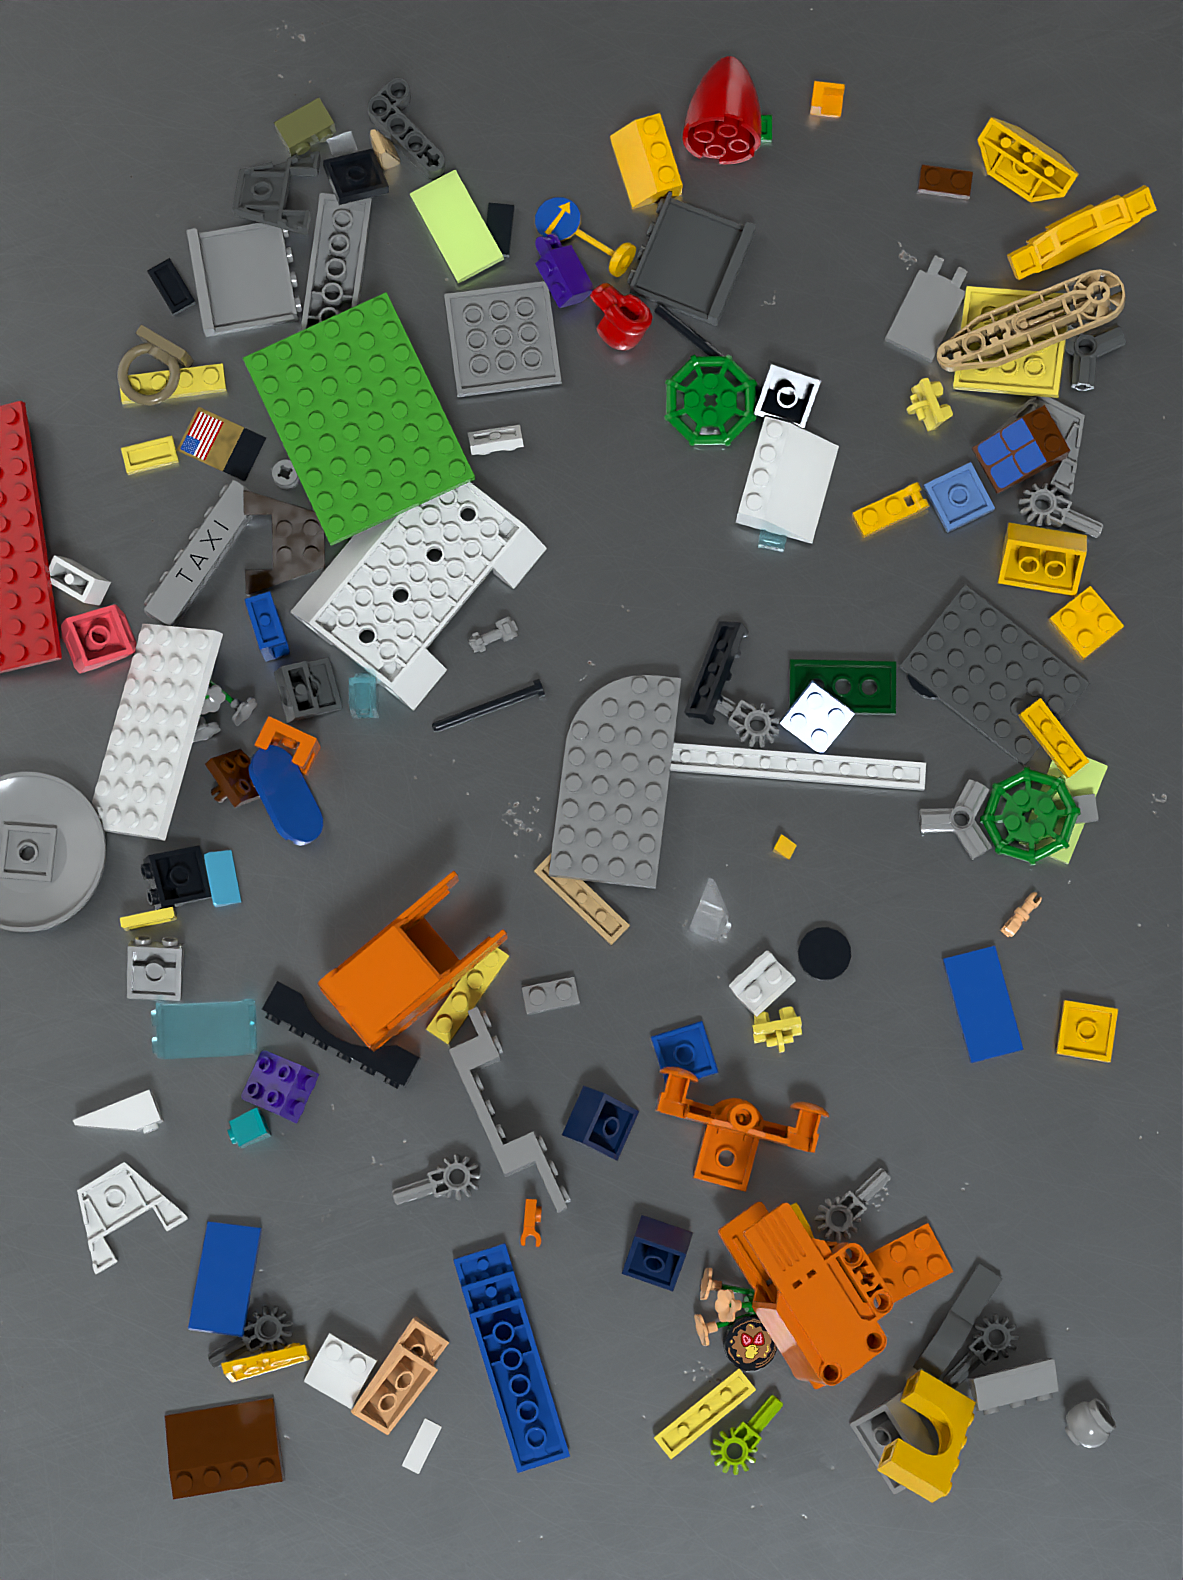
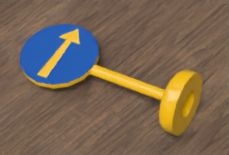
[535,197,636,277]

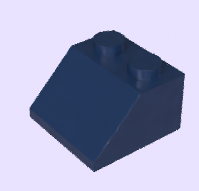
[562,1085,639,1161]
[622,1215,693,1291]

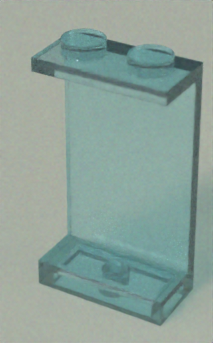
[151,999,257,1060]

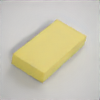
[121,435,179,475]
[120,907,177,931]

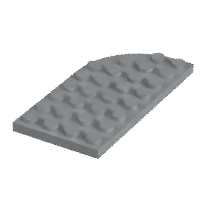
[549,675,682,889]

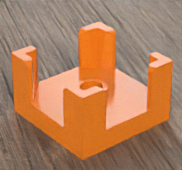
[254,716,321,776]

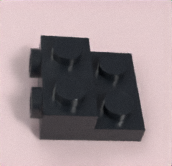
[141,845,212,910]

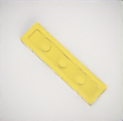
[120,363,227,404]
[426,948,510,1045]
[653,1368,756,1459]

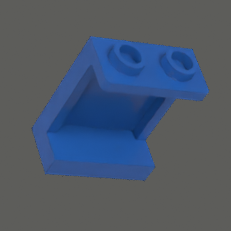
[244,591,290,662]

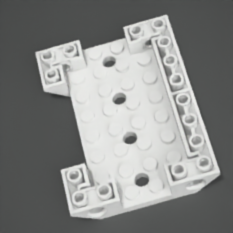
[290,482,547,711]

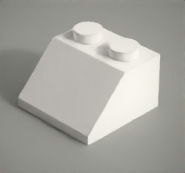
[304,1333,378,1409]

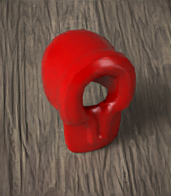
[590,283,653,351]

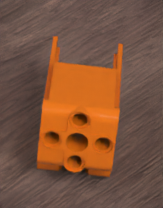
[317,871,508,1051]
[718,1202,894,1389]

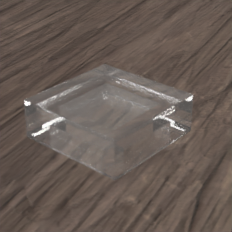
[327,131,359,158]

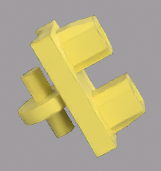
[906,378,953,432]
[752,1006,802,1053]

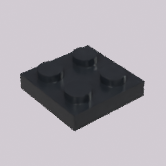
[323,148,389,205]

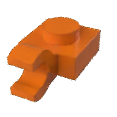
[520,1199,542,1247]

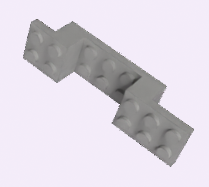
[449,1007,570,1213]

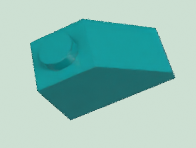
[227,1108,271,1148]

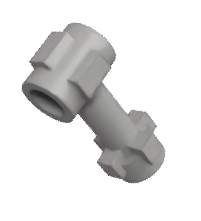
[468,616,519,653]

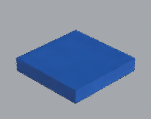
[651,1021,718,1085]

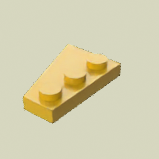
[221,1343,311,1383]

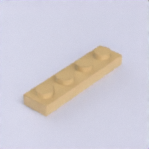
[534,854,630,946]

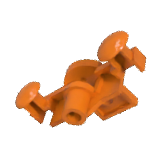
[655,1067,829,1192]

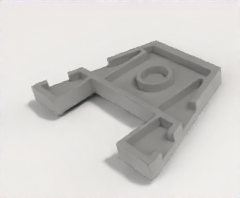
[991,396,1085,497]

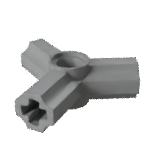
[919,779,992,860]

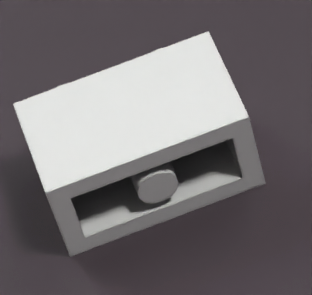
[49,555,111,606]

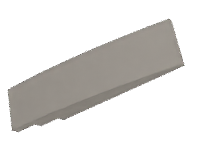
[301,193,372,331]

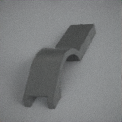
[913,1264,1002,1379]

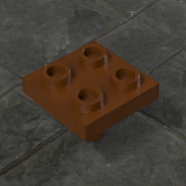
[205,748,261,807]

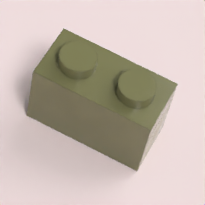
[274,98,336,157]

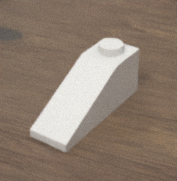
[73,1090,164,1134]

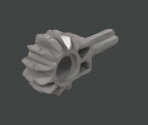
[1019,482,1103,538]
[715,696,780,748]
[392,1154,481,1205]
[815,1168,891,1242]

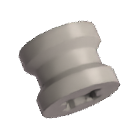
[272,459,299,490]

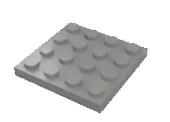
[444,281,562,397]

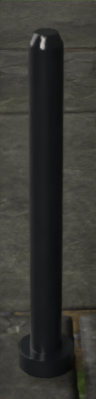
[432,679,546,732]

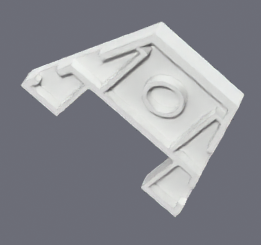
[77,1162,189,1275]

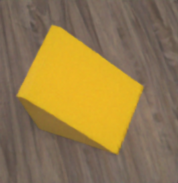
[773,834,797,860]

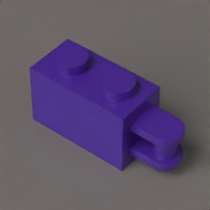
[535,234,595,308]

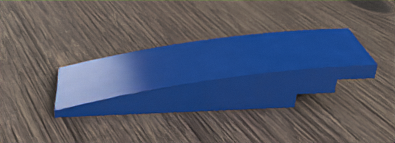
[453,1243,570,1473]

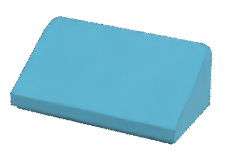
[204,850,242,908]

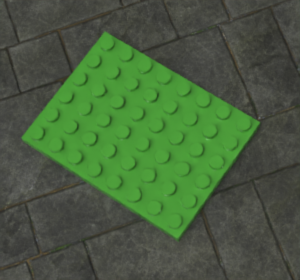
[243,292,475,546]

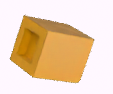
[810,81,845,118]

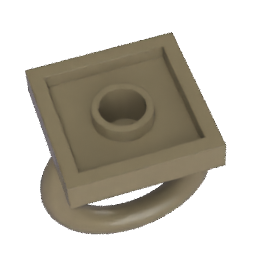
[117,325,194,405]

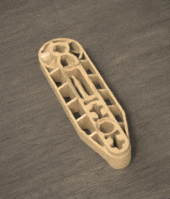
[937,269,1126,372]

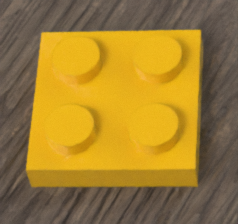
[1049,586,1124,660]
[1056,1000,1118,1063]

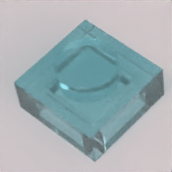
[758,528,787,552]

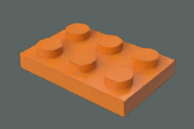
[862,1223,954,1306]

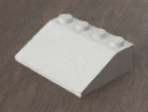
[736,416,839,544]

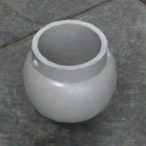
[1065,1398,1116,1448]

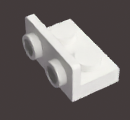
[729,950,796,1017]

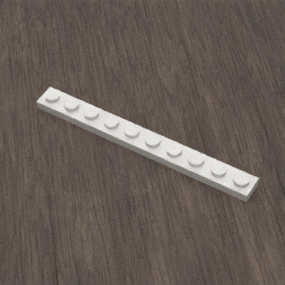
[670,743,926,791]

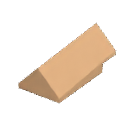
[351,1316,449,1435]

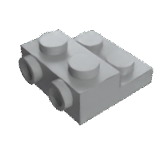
[127,936,184,1001]

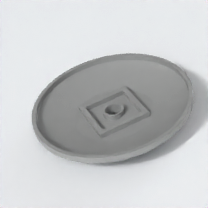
[0,772,106,932]

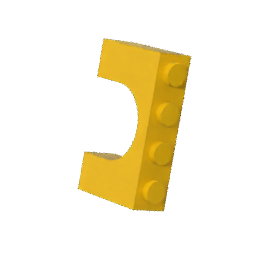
[877,1369,976,1503]

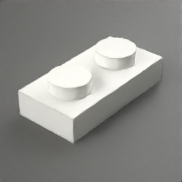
[468,424,524,455]

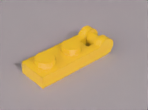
[852,482,930,538]

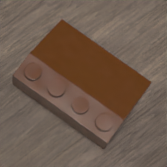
[165,1398,285,1500]

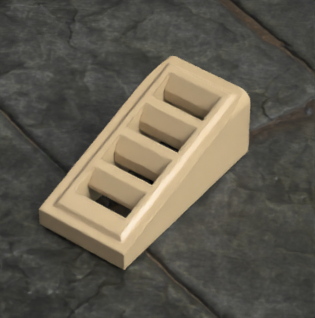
[370,129,401,171]

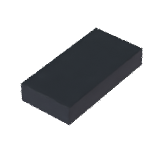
[486,203,515,258]
[147,258,196,316]

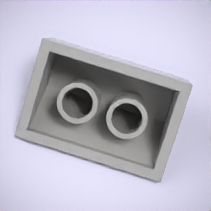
[967,1358,1059,1415]
[850,1391,939,1495]

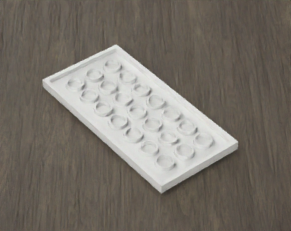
[91,623,223,841]

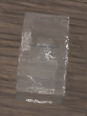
[689,878,732,943]

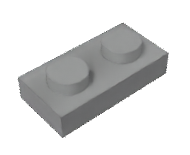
[522,977,580,1015]

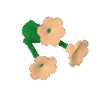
[694,1267,757,1346]

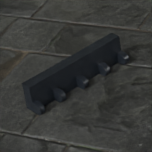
[684,621,749,725]

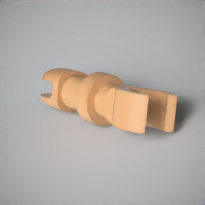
[1000,892,1042,937]

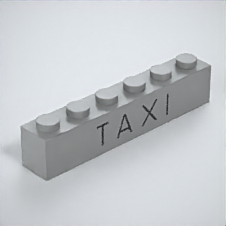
[144,480,253,627]

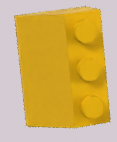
[610,113,683,209]
[998,522,1087,596]

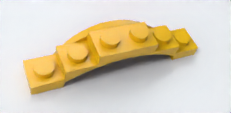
[1007,185,1157,280]

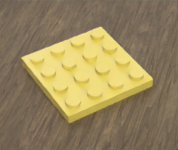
[953,286,1071,398]

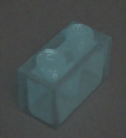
[349,673,379,719]

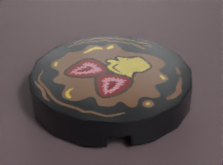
[723,1315,777,1371]

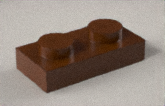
[918,165,973,200]

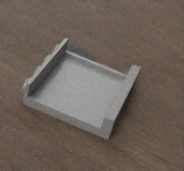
[186,223,302,337]

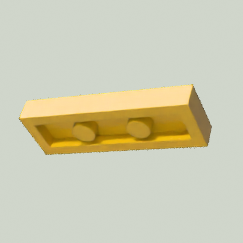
[1018,698,1090,778]

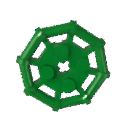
[664,354,758,447]
[980,767,1081,865]

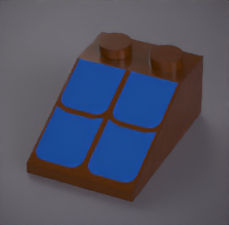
[972,405,1071,494]

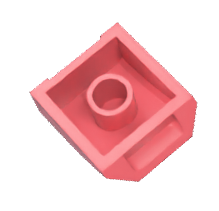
[61,604,137,674]

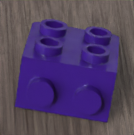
[241,1050,319,1124]

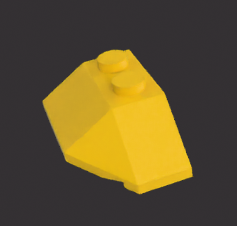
[977,117,1079,202]

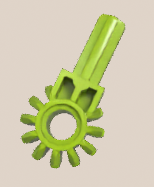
[711,1395,783,1475]

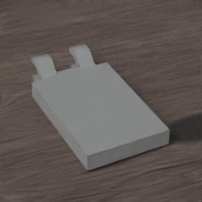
[885,255,968,363]

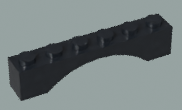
[262,981,421,1089]

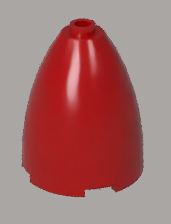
[683,56,762,165]

